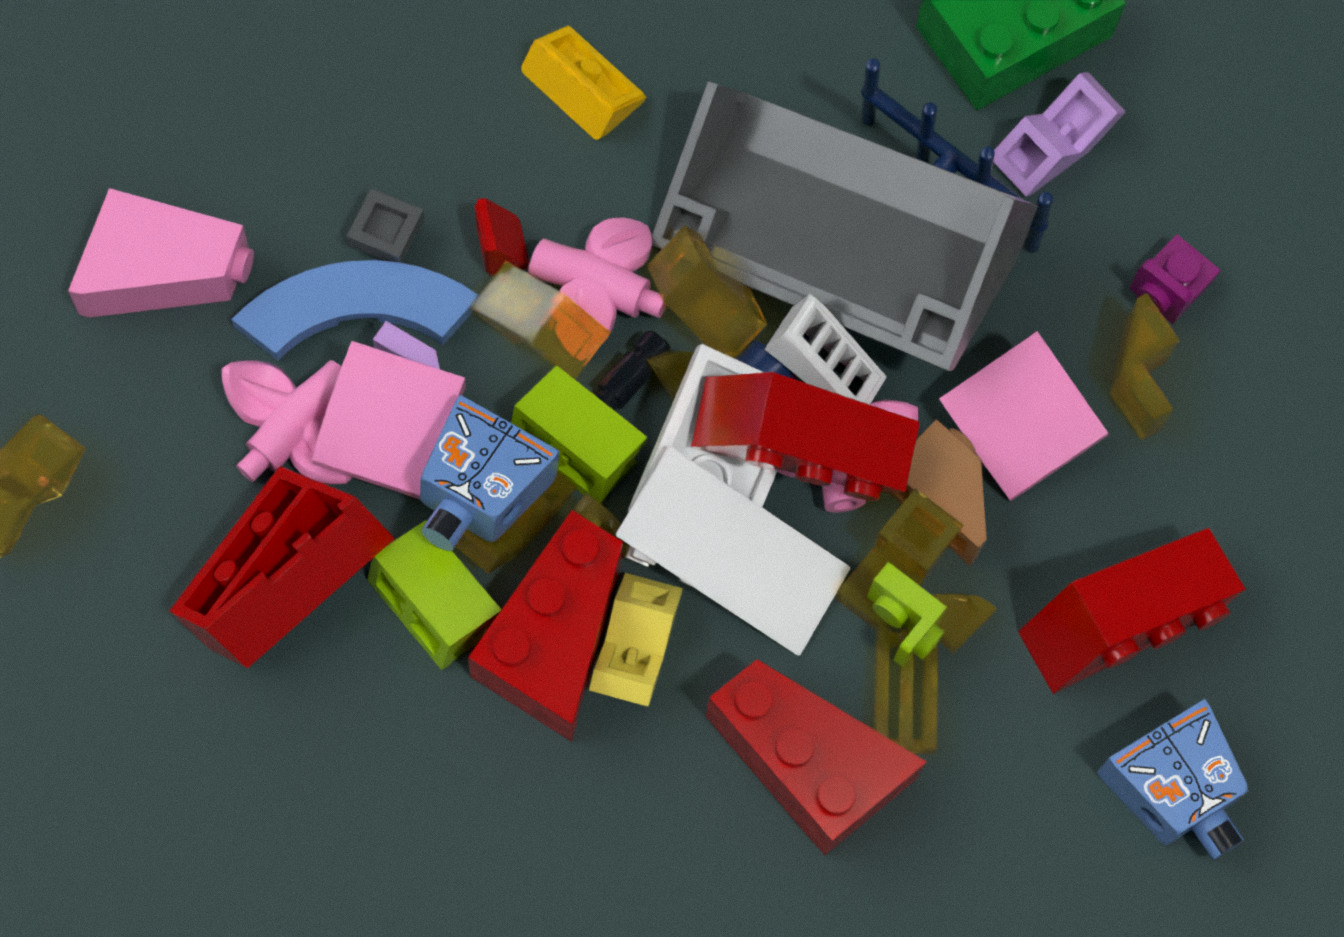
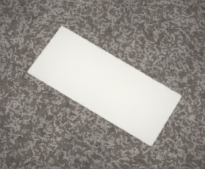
[616,446,850,656]

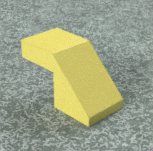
[589,573,683,707]

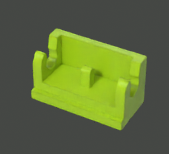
[511,365,648,507]
[367,520,502,670]

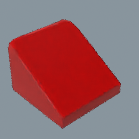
[474,198,529,276]

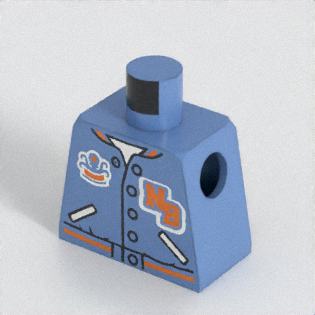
[420,395,560,551]
[1097,699,1248,860]

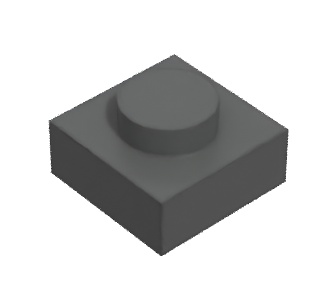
[346,189,424,263]

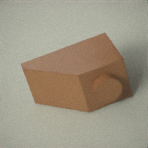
[887,419,987,566]

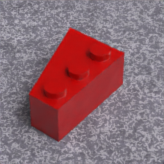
[691,372,920,501]
[169,466,395,669]
[468,510,623,742]
[1018,528,1246,694]
[705,659,927,856]

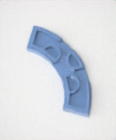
[231,260,480,361]

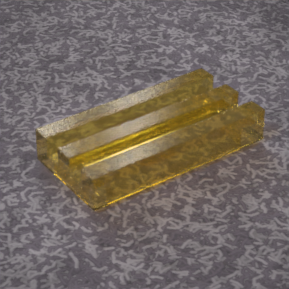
[874,628,938,755]

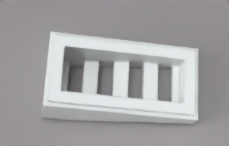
[765,294,887,405]

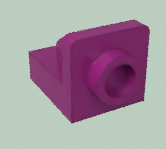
[1129,234,1221,324]

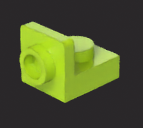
[867,562,947,667]

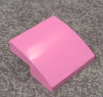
[939,331,1110,501]
[312,341,466,499]

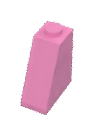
[68,188,254,318]

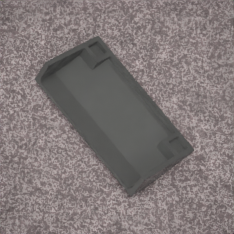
[652,81,1038,371]

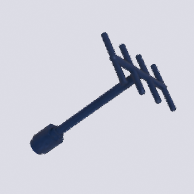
[737,58,1053,380]

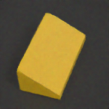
[521,25,647,140]

